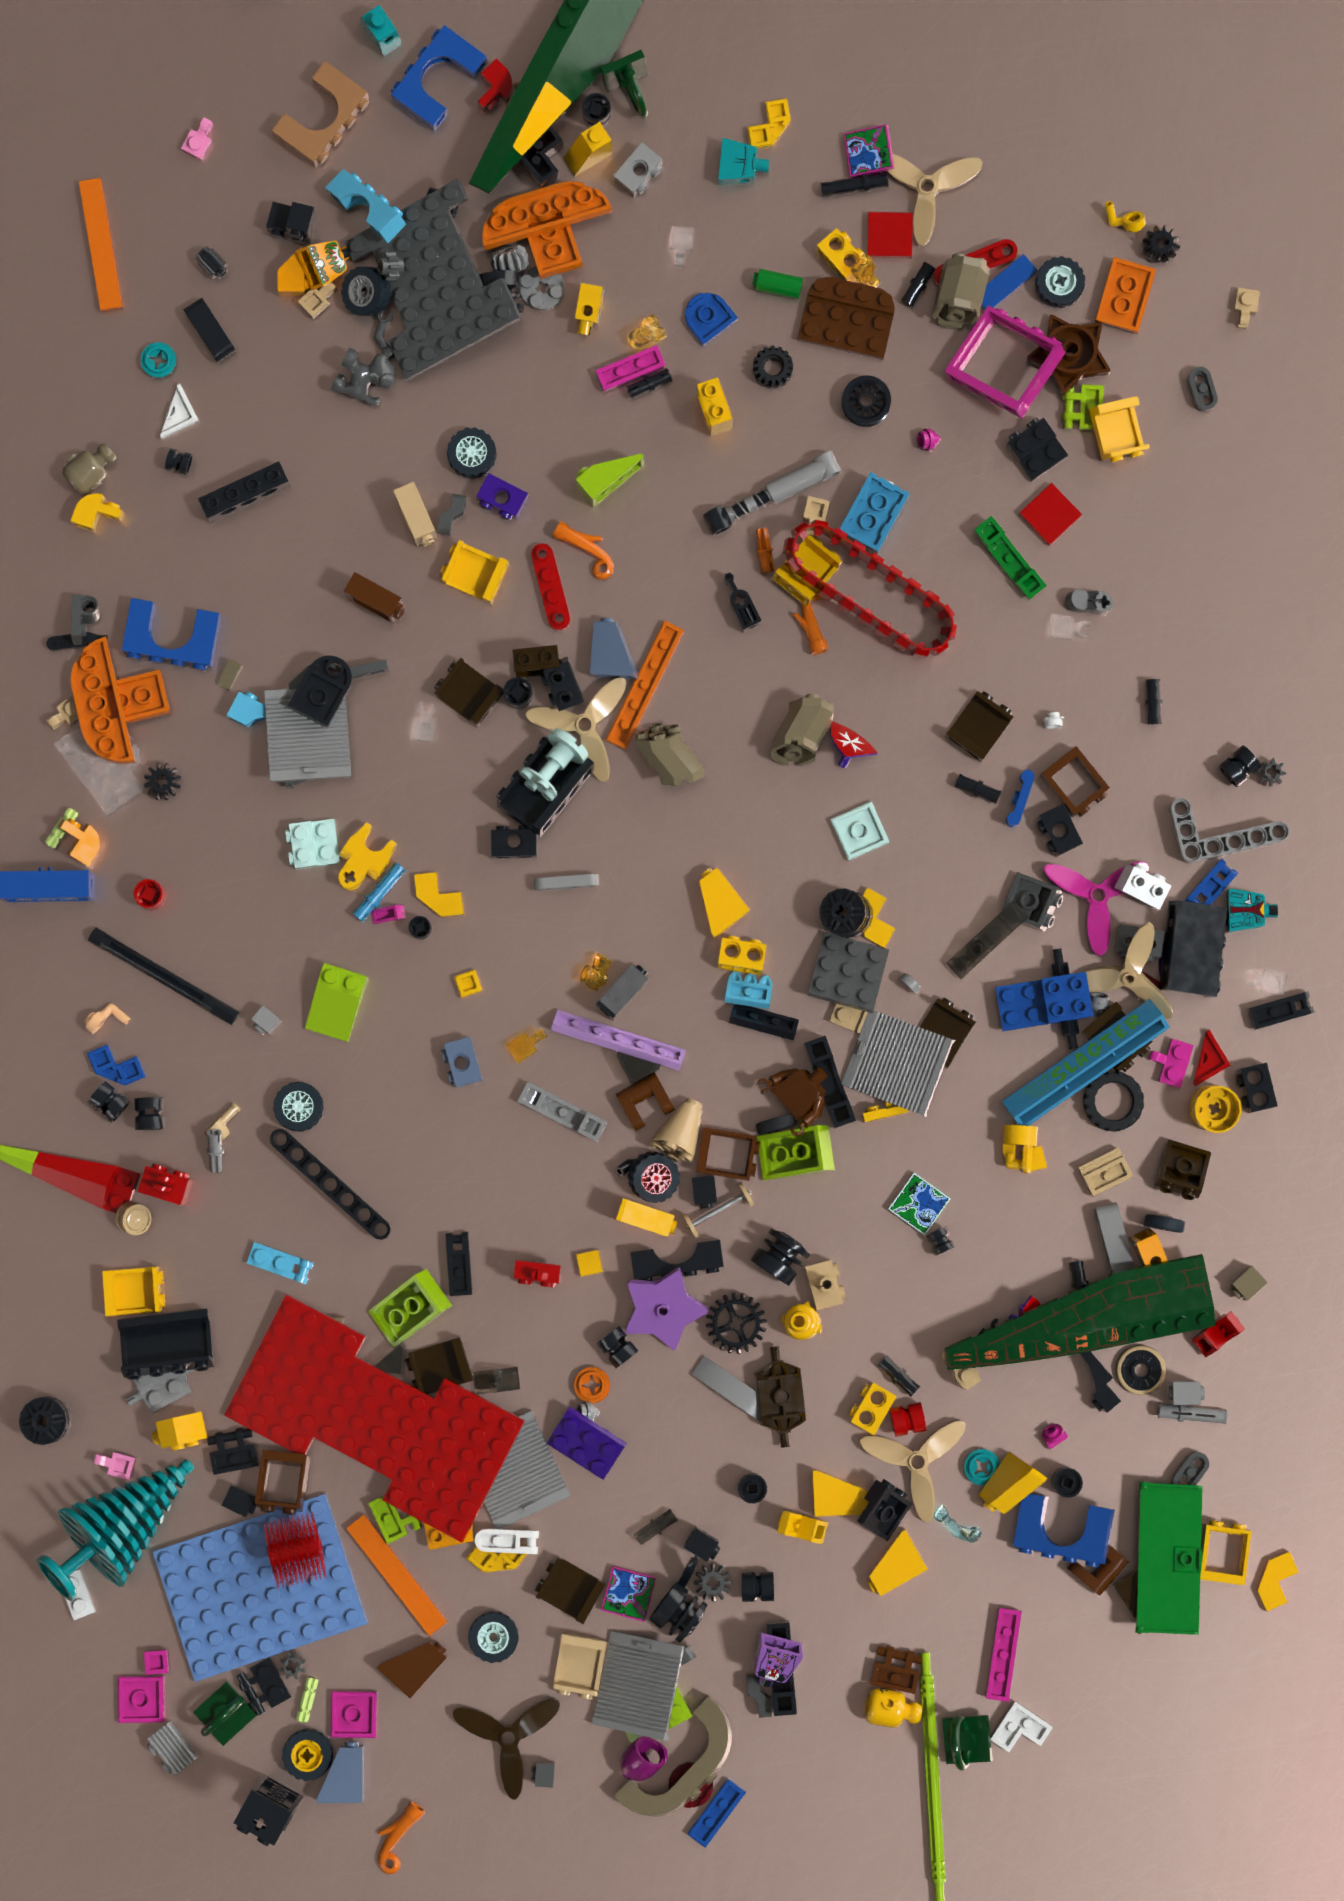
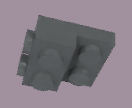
[1001,872,1063,932]

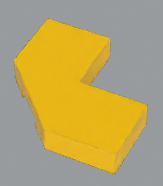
[747,98,791,149]
[414,872,464,917]
[863,887,895,948]
[466,1543,527,1573]
[1257,1551,1299,1612]

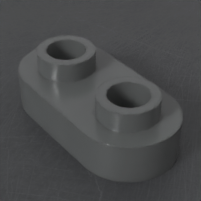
[1188,367,1218,411]
[1172,1452,1209,1485]

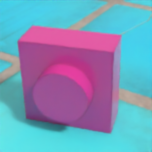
[144,1649,169,1675]

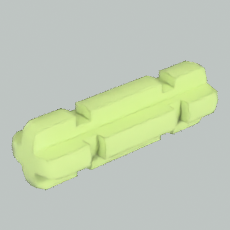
[45,808,78,848]
[296,1677,318,1723]

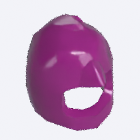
[620,1736,668,1781]

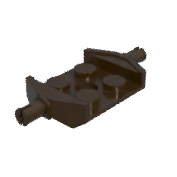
[754,1346,806,1448]

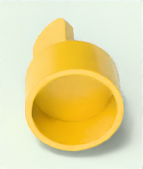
[1003,1125,1038,1173]

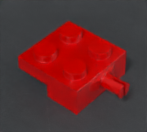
[513,1260,561,1288]

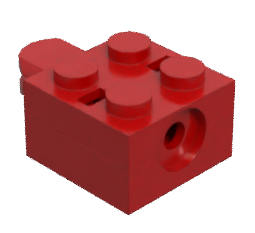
[137,1163,194,1206]

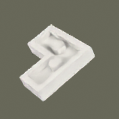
[990,1701,1053,1752]

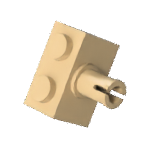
[805,1260,846,1310]

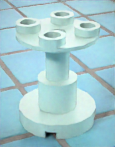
[519,728,588,801]

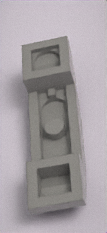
[517,1082,608,1142]
[692,1356,761,1422]

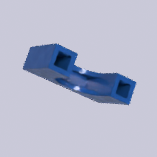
[391,25,488,132]
[122,598,221,671]
[1013,1493,1115,1567]

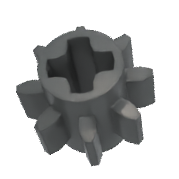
[377,252,404,281]
[1257,758,1286,787]
[279,1652,307,1680]

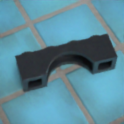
[804,1035,856,1129]
[630,1240,724,1281]
[766,1620,797,1716]

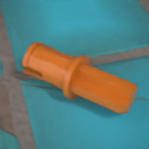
[756,528,775,573]

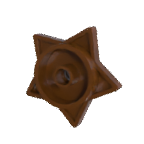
[1027,314,1111,396]

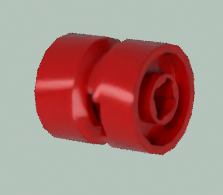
[133,879,166,911]
[890,1402,927,1437]

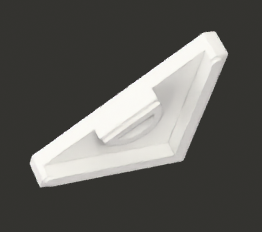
[160,384,199,439]

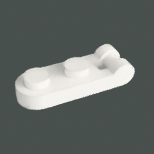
[475,1529,539,1554]

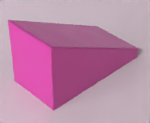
[371,905,406,924]

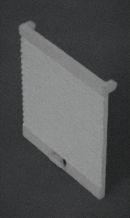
[264,688,351,782]
[842,1011,955,1116]
[484,1410,571,1529]
[591,1631,685,1741]

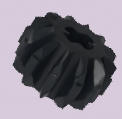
[1142,225,1180,263]
[143,763,182,801]

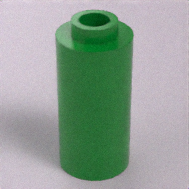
[752,268,803,300]

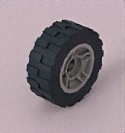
[341,266,391,316]

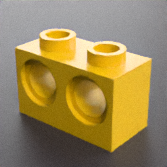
[816,228,866,281]
[717,936,767,976]
[849,1382,897,1435]

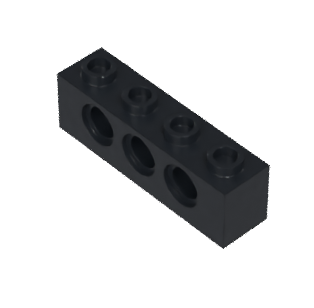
[198,461,290,523]

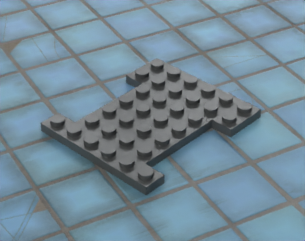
[345,179,522,381]

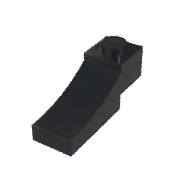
[1079,1351,1121,1413]

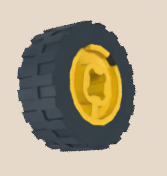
[282,1729,333,1781]

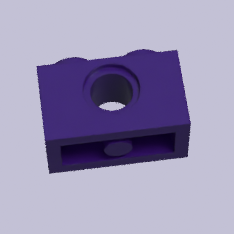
[476,473,529,521]

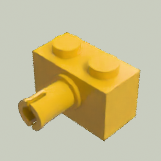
[152,1411,207,1451]

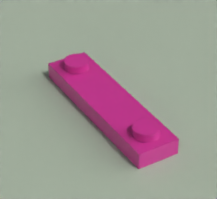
[985,1607,1022,1702]

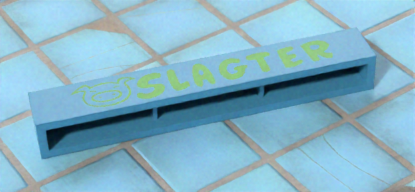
[1002,999,1170,1126]

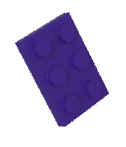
[547,1407,627,1480]

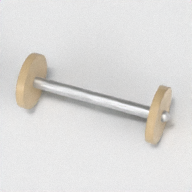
[683,1182,754,1238]

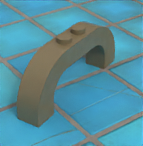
[614,1696,732,1817]

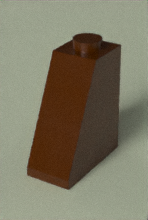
[377,1641,448,1698]

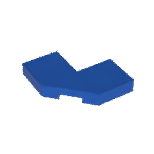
[87,1044,146,1086]

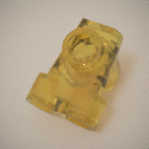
[628,314,667,348]
[580,953,612,991]

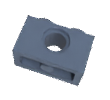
[441,1037,483,1088]

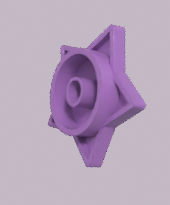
[625,1267,708,1350]

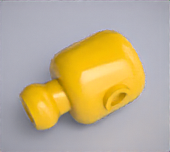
[781,1301,822,1340]
[865,1688,922,1728]

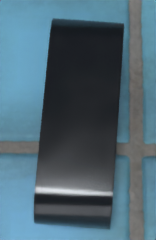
[183,298,236,363]

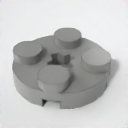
[520,266,564,311]

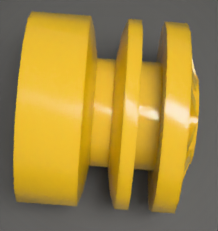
[1188,1085,1242,1133]

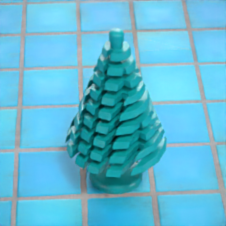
[36,1459,194,1601]

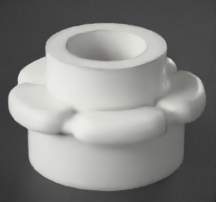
[1042,712,1064,729]

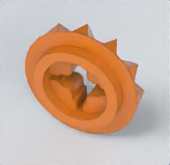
[574,1367,610,1403]

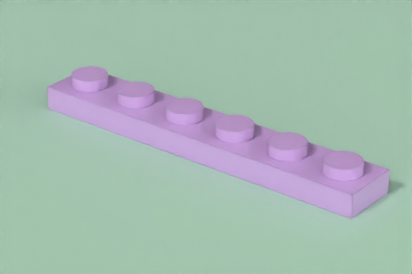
[551,1010,686,1071]

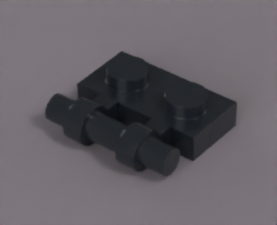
[207,1428,259,1475]
[236,1657,292,1716]

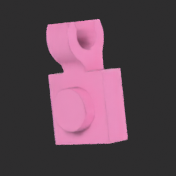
[181,118,213,160]
[94,1452,135,1480]

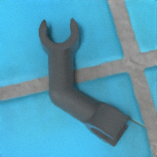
[374,311,395,361]

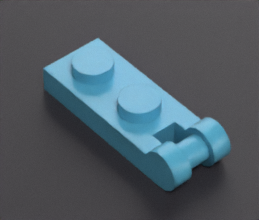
[247,1242,314,1284]

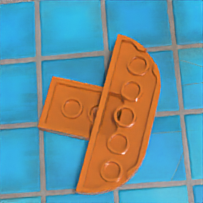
[482,181,612,279]
[71,636,171,764]

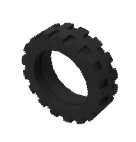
[1083,1071,1144,1132]

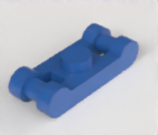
[1005,770,1034,828]
[1184,858,1238,905]

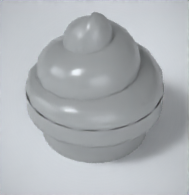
[1090,992,1110,1016]
[576,1401,600,1421]

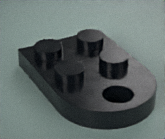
[288,655,352,728]

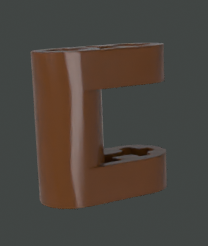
[616,1072,675,1131]
[1067,1545,1129,1596]

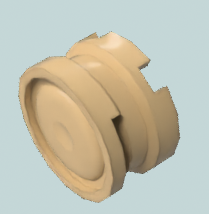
[115,1202,152,1235]

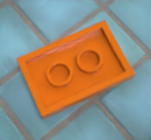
[1095,257,1156,334]

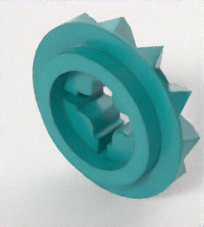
[141,342,176,378]
[964,1449,1000,1486]

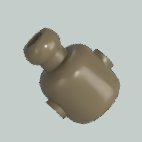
[62,444,116,495]

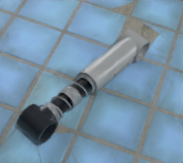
[703,451,842,536]

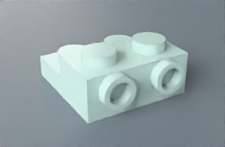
[285,819,341,870]

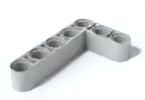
[1169,798,1289,864]

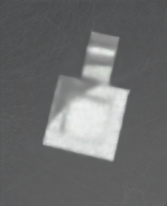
[670,226,695,267]

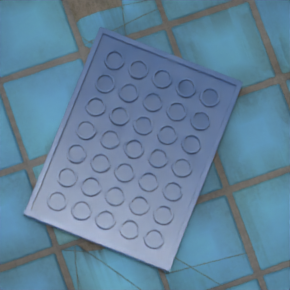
[153,1493,368,1682]

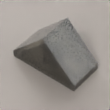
[616,1052,661,1085]
[375,1342,408,1377]
[473,1367,520,1394]

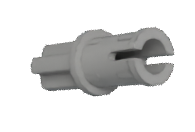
[206,1129,224,1173]

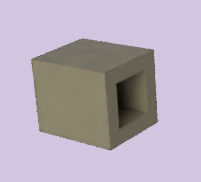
[1230,1266,1268,1301]

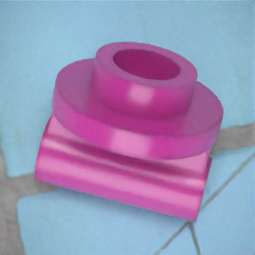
[1042,1424,1069,1450]

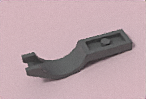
[288,660,389,689]

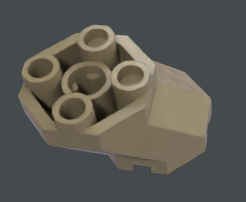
[932,253,990,329]
[771,694,834,766]
[635,723,705,786]

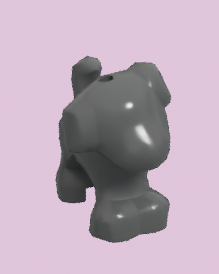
[331,348,396,406]

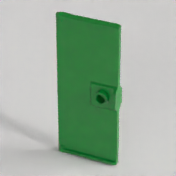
[1135,1481,1203,1635]

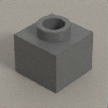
[531,1761,555,1788]

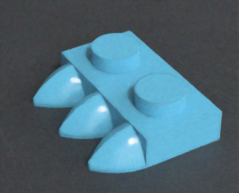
[724,971,772,1009]

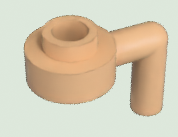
[85,1003,131,1034]

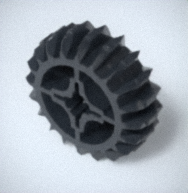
[706,1293,767,1354]

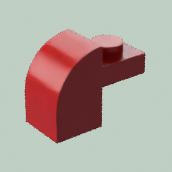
[477,58,513,113]
[1192,1311,1245,1358]

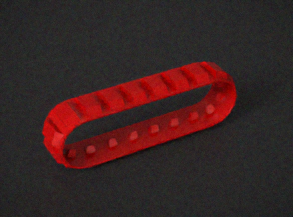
[782,520,957,658]

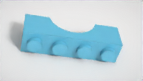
[325,169,406,243]
[227,691,266,728]

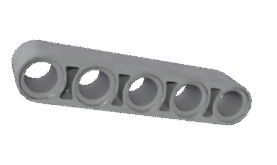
[1094,1202,1135,1273]

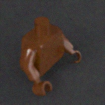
[756,1067,827,1136]

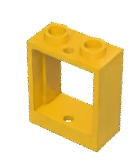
[696,377,733,436]
[1200,1520,1252,1586]

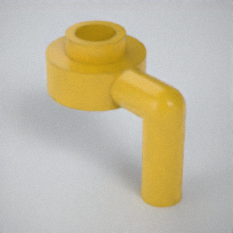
[1104,201,1146,232]

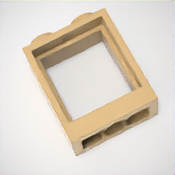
[393,482,437,547]

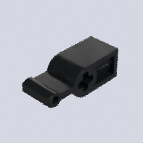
[724,572,762,633]

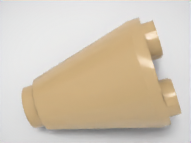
[650,1098,702,1163]

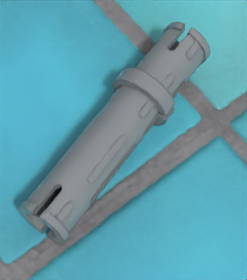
[1158,1404,1228,1424]

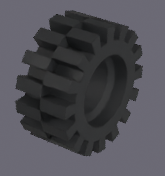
[753,346,793,388]

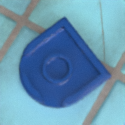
[685,293,738,346]

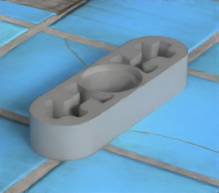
[534,874,599,891]

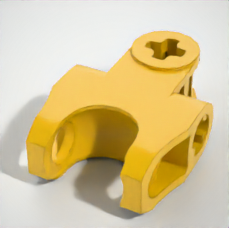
[338,822,397,891]

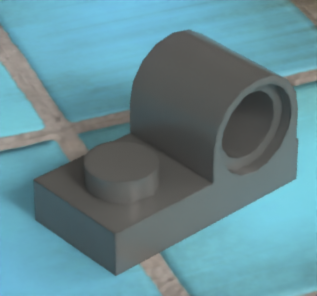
[71,595,101,645]

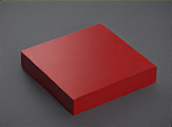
[867,212,913,258]
[1019,483,1082,546]

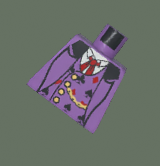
[754,1633,803,1687]

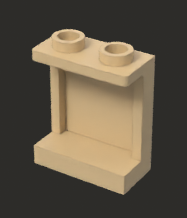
[552,1632,607,1699]

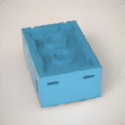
[840,472,910,554]

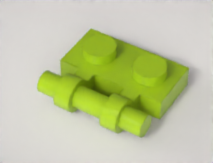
[1062,384,1104,431]
[368,1496,422,1544]

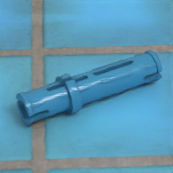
[352,862,406,922]

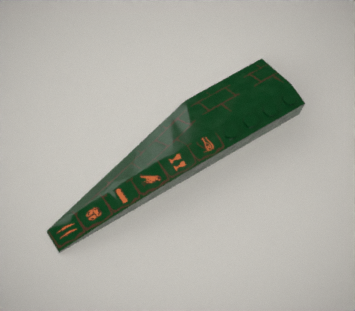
[944,1254,1216,1370]

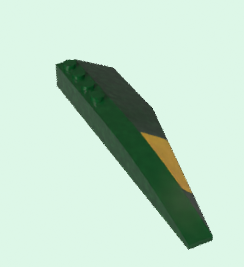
[469,0,644,194]

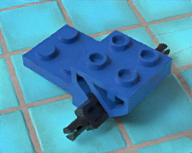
[995,948,1093,1050]

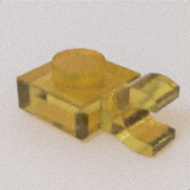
[851,253,880,287]
[506,1029,547,1063]

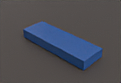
[981,254,1038,311]
[687,1778,746,1848]

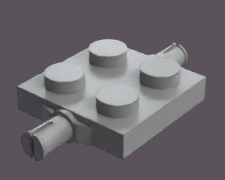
[126,1369,195,1414]

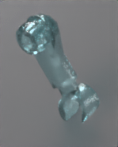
[934,1505,982,1543]

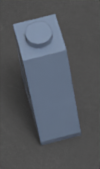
[590,618,638,679]
[317,1741,364,1803]

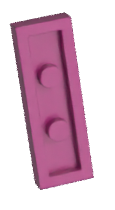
[596,345,666,392]

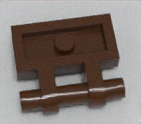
[870,1646,922,1694]

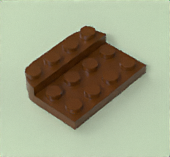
[797,277,895,360]

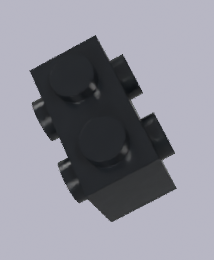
[540,657,584,711]

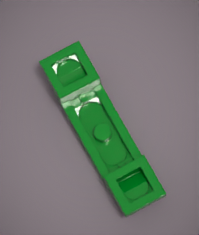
[974,516,1047,600]

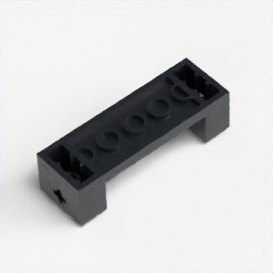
[234,1774,304,1846]

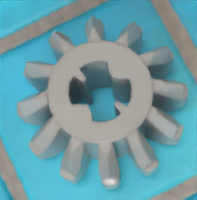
[490,245,529,272]

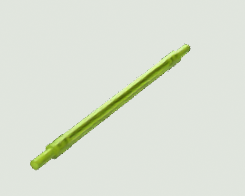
[920,1652,946,1901]

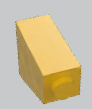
[563,122,612,177]
[699,867,750,939]
[616,1198,678,1237]
[978,1452,1047,1514]
[812,1470,869,1517]
[867,1529,928,1596]

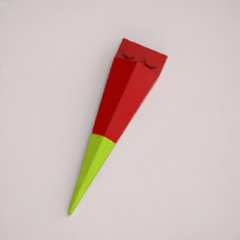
[0,1145,140,1213]

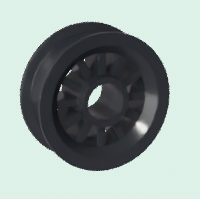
[842,375,891,427]

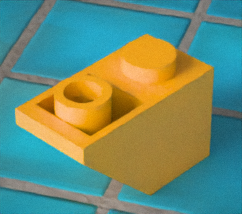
[278,248,310,297]

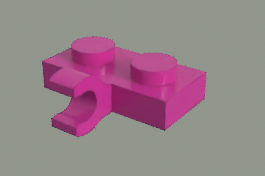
[1148,1039,1194,1088]

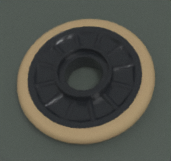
[1116,1345,1166,1395]

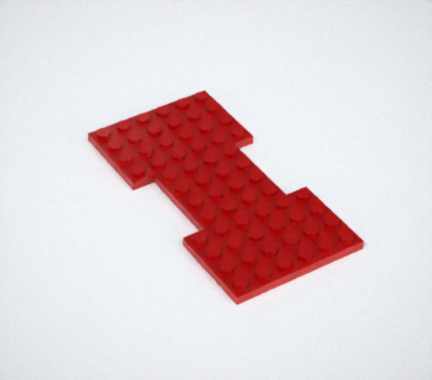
[224,1294,526,1543]

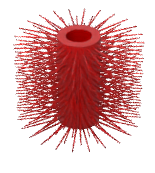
[264,1512,327,1588]

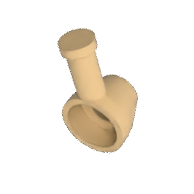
[204,1102,240,1142]

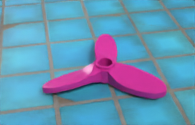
[1043,861,1149,956]

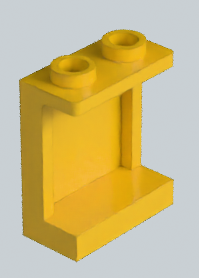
[1089,396,1150,463]
[772,534,842,607]
[439,540,509,604]
[102,1267,166,1316]

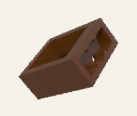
[344,572,405,624]
[1040,746,1110,817]
[696,1127,760,1181]
[255,1450,310,1515]

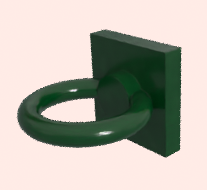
[601,50,648,119]
[193,1681,257,1746]
[942,1715,993,1771]

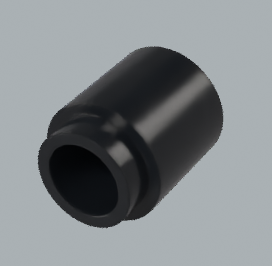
[195,246,228,279]

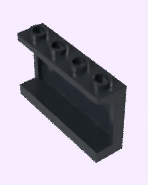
[496,736,594,837]
[1159,900,1229,997]
[117,1309,214,1380]

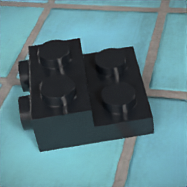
[1006,418,1069,482]
[857,1479,913,1541]

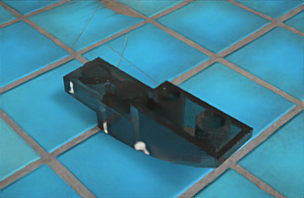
[946,901,1028,979]

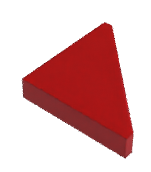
[1193,1029,1231,1087]

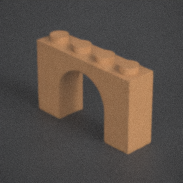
[271,61,369,167]

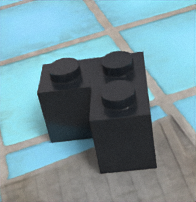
[519,126,563,188]
[266,202,317,244]

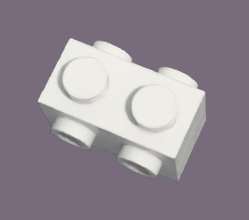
[1114,863,1171,910]

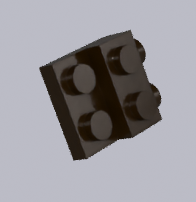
[1155,1139,1211,1200]

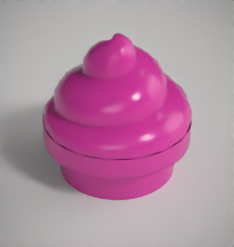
[917,428,941,451]

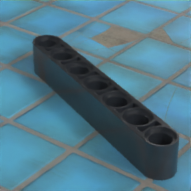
[270,1129,392,1240]

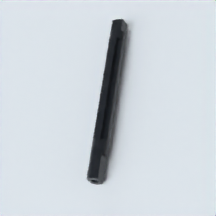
[88,927,240,1025]

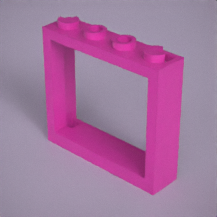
[944,305,1065,419]

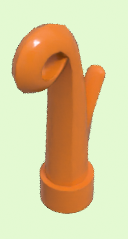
[552,521,614,580]
[793,594,829,655]
[378,1801,425,1874]

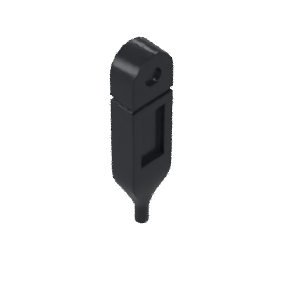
[46,632,108,651]
[678,1555,699,1587]

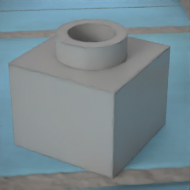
[251,1005,282,1035]

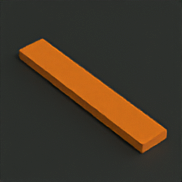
[79,178,123,312]
[605,620,684,750]
[346,1514,448,1636]

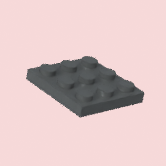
[807,932,889,1013]

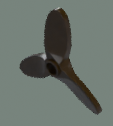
[453,1699,560,1800]

